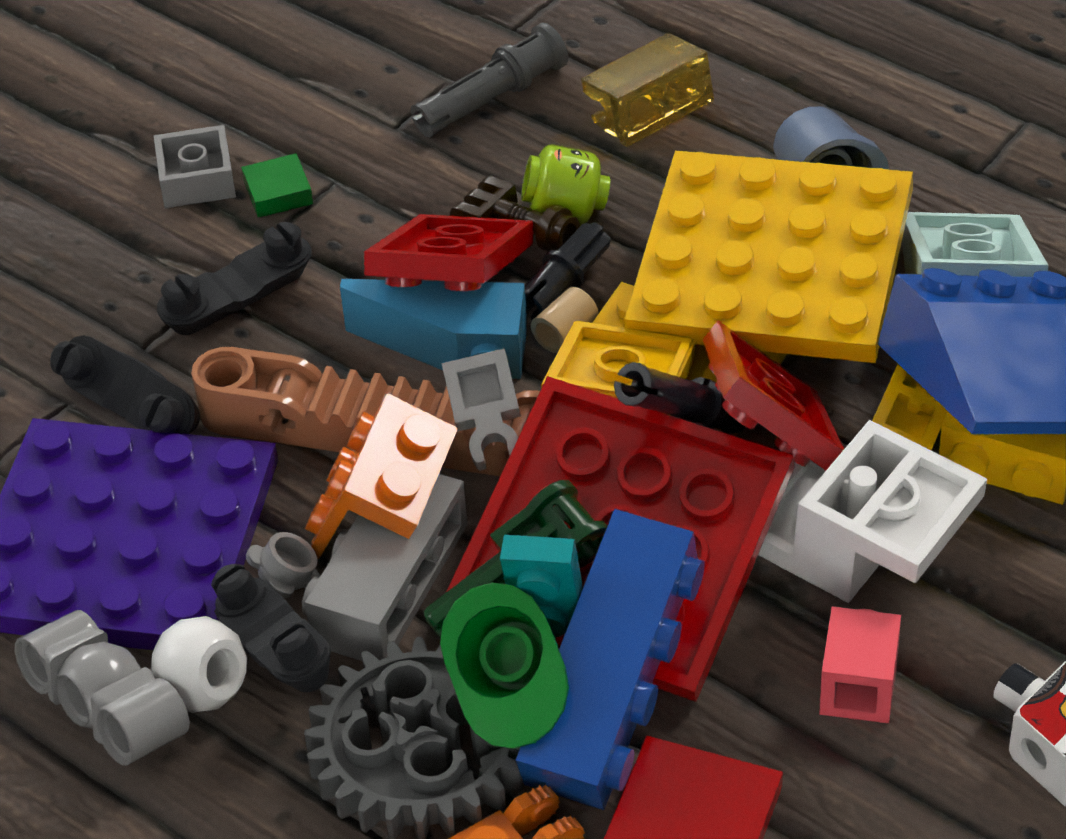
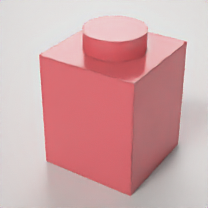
[819,606,901,724]

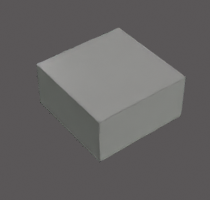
[154,125,236,208]

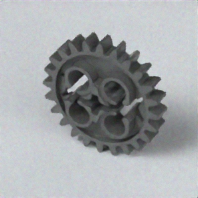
[304,637,523,839]

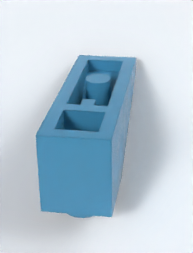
[340,279,527,379]

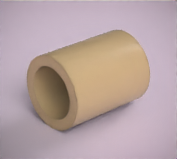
[531,287,599,353]

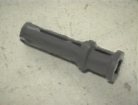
[411,22,568,138]

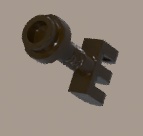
[450,176,580,252]

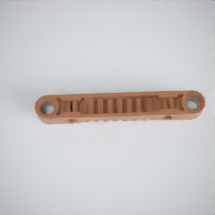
[191,347,540,476]

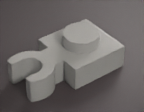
[441,348,521,471]

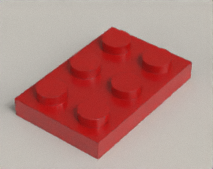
[364,214,533,291]
[703,320,844,471]

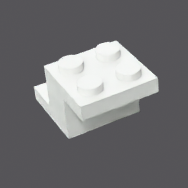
[758,420,987,603]

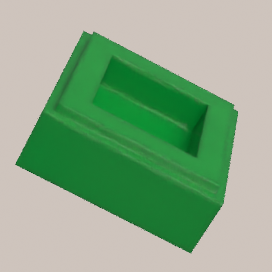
[241,153,313,218]

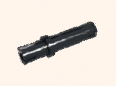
[614,362,747,434]

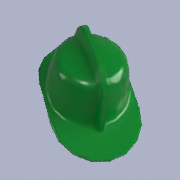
[440,582,569,749]

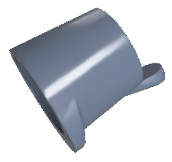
[773,106,889,170]

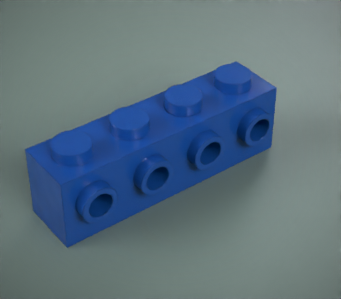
[516,509,705,810]

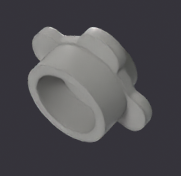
[246,532,320,598]

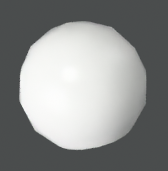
[151,616,247,713]

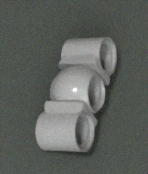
[14,610,190,765]

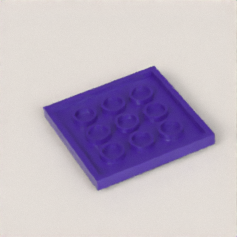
[0,418,278,650]

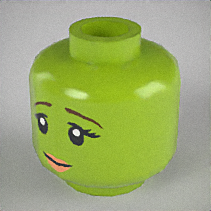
[521,144,610,226]

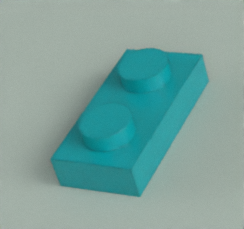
[500,535,583,638]

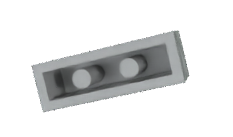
[302,474,468,661]

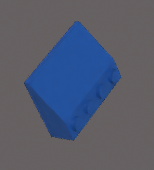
[877,268,1066,434]

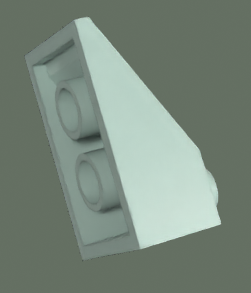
[902,212,1048,277]

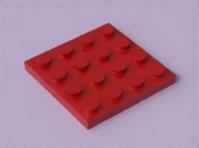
[446,376,795,702]

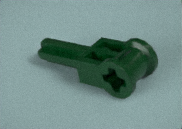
[424,480,608,638]

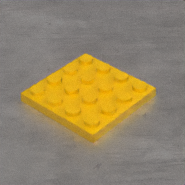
[624,150,913,363]

